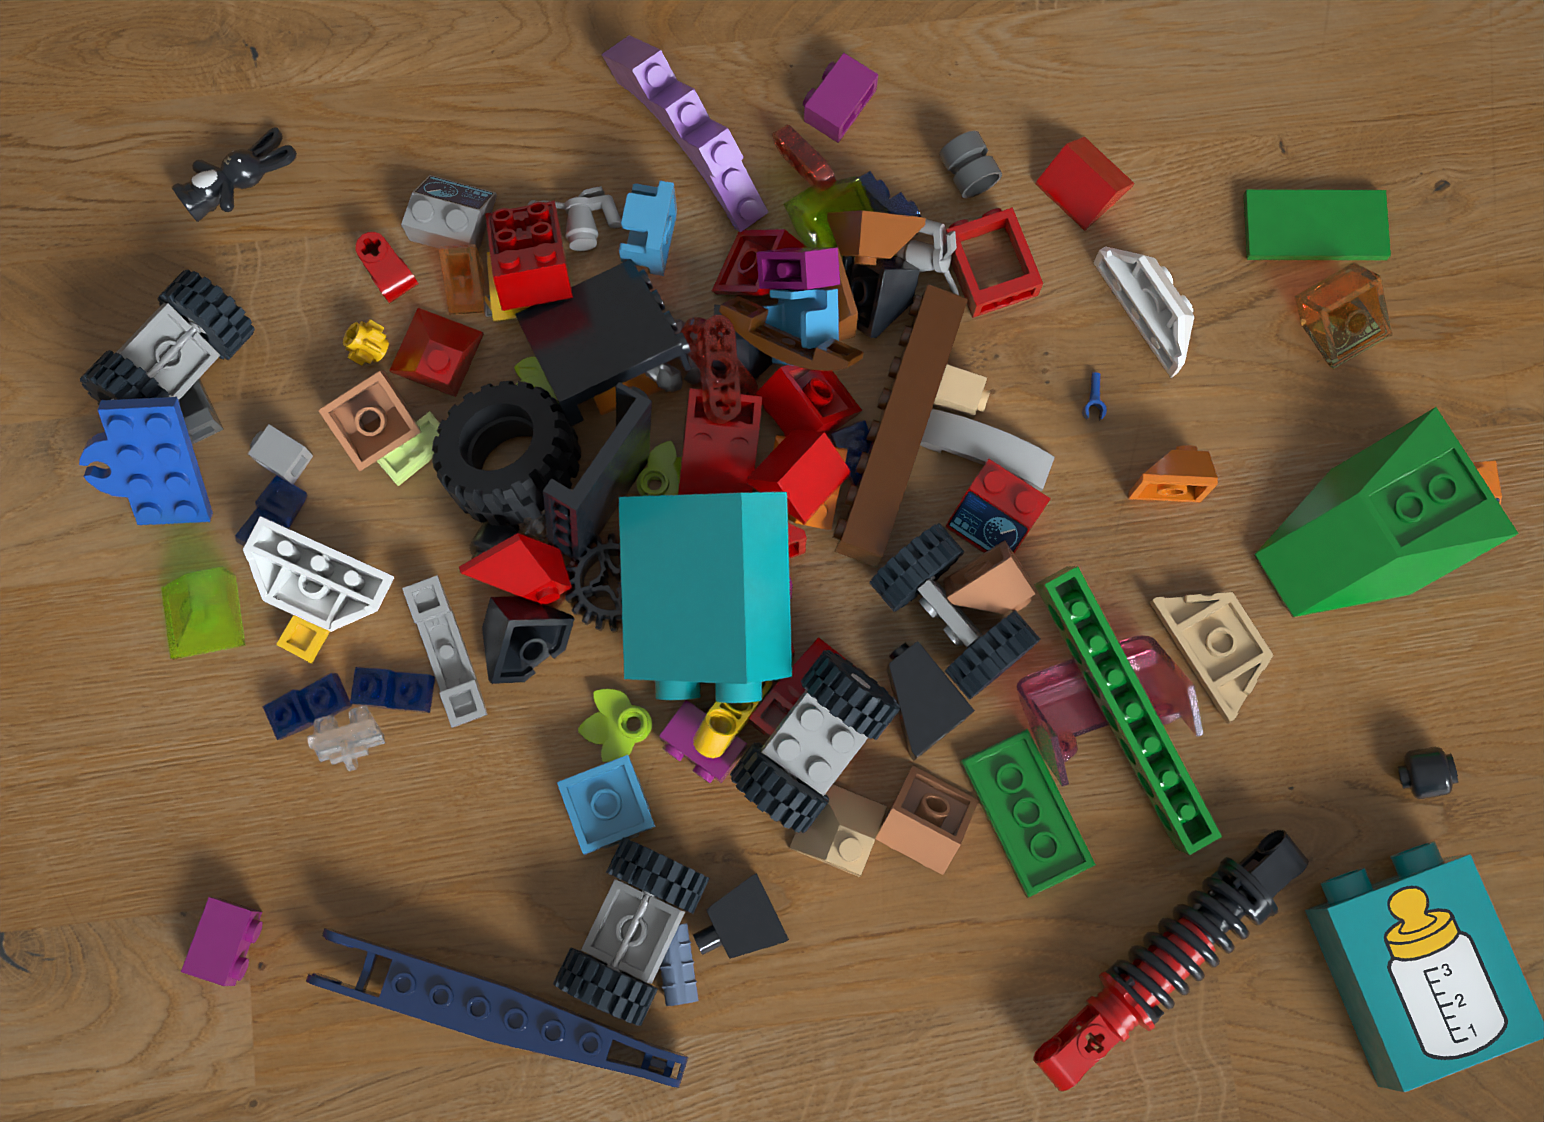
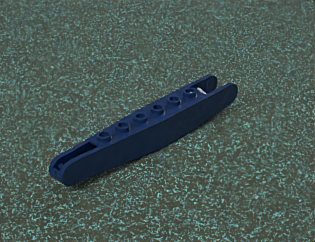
[306,928,689,1088]

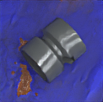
[939,131,1002,198]

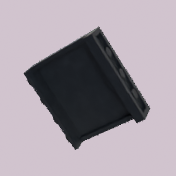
[515,259,691,427]
[543,382,652,563]

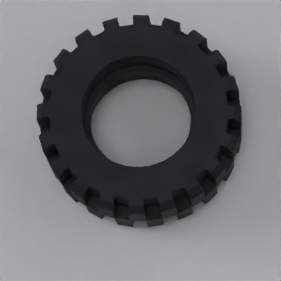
[432,381,581,526]

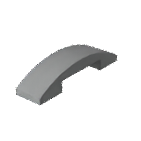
[920,409,1055,491]
[402,575,488,728]

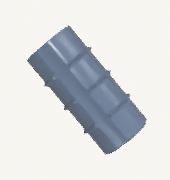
[659,923,699,1006]

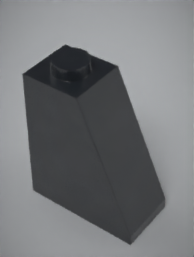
[887,641,975,761]

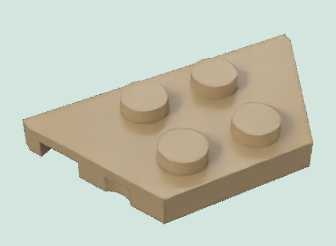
[1149,592,1273,723]

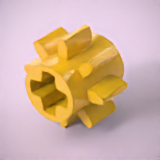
[343,319,389,366]

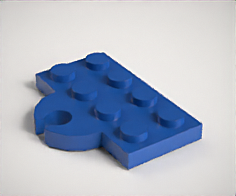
[79,397,213,525]

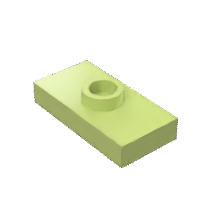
[377,411,440,486]

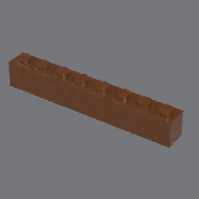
[832,284,968,567]

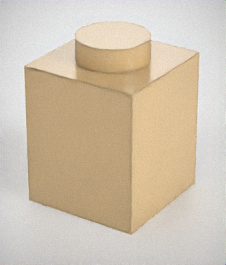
[932,365,990,420]

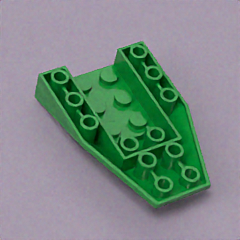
[1254,407,1519,618]

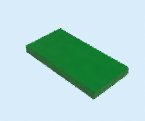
[1243,189,1391,260]
[960,729,1096,898]

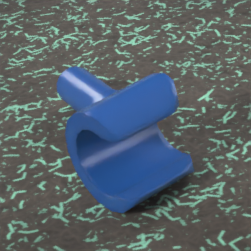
[1082,372,1107,421]

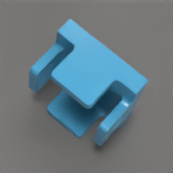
[619,181,677,276]
[762,287,839,366]
[557,755,656,855]

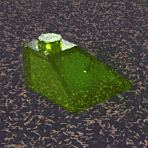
[783,176,874,259]
[161,566,246,660]

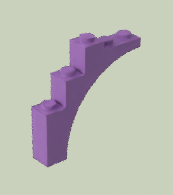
[602,35,768,232]

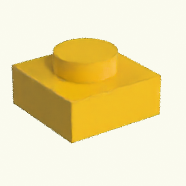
[276,615,330,664]

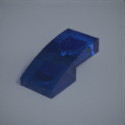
[235,475,308,546]

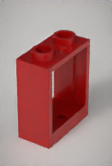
[946,207,1043,318]

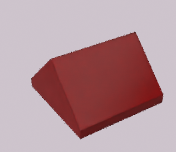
[1035,137,1135,231]
[746,429,851,525]

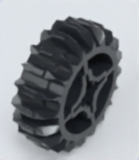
[565,533,622,633]

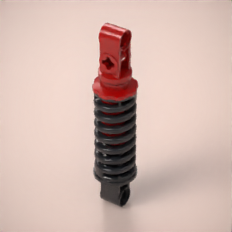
[1033,830,1309,1091]

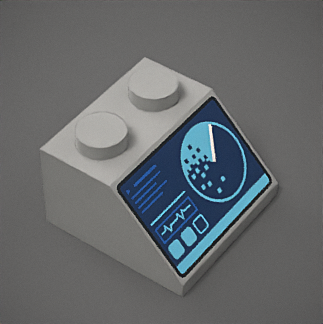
[401,175,497,258]

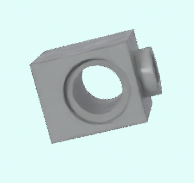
[248,424,313,485]

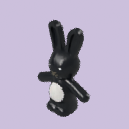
[172,127,297,222]

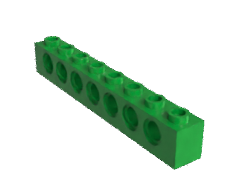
[1034,566,1222,855]

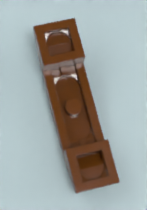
[719,296,864,371]

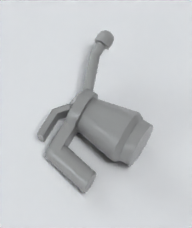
[527,186,622,251]
[897,216,959,295]

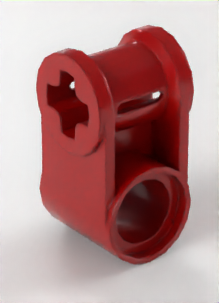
[356,232,419,304]

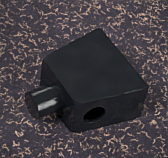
[693,873,789,959]

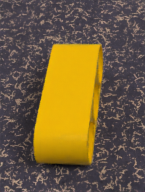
[693,680,772,758]

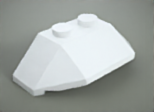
[1093,246,1194,378]
[243,517,394,632]

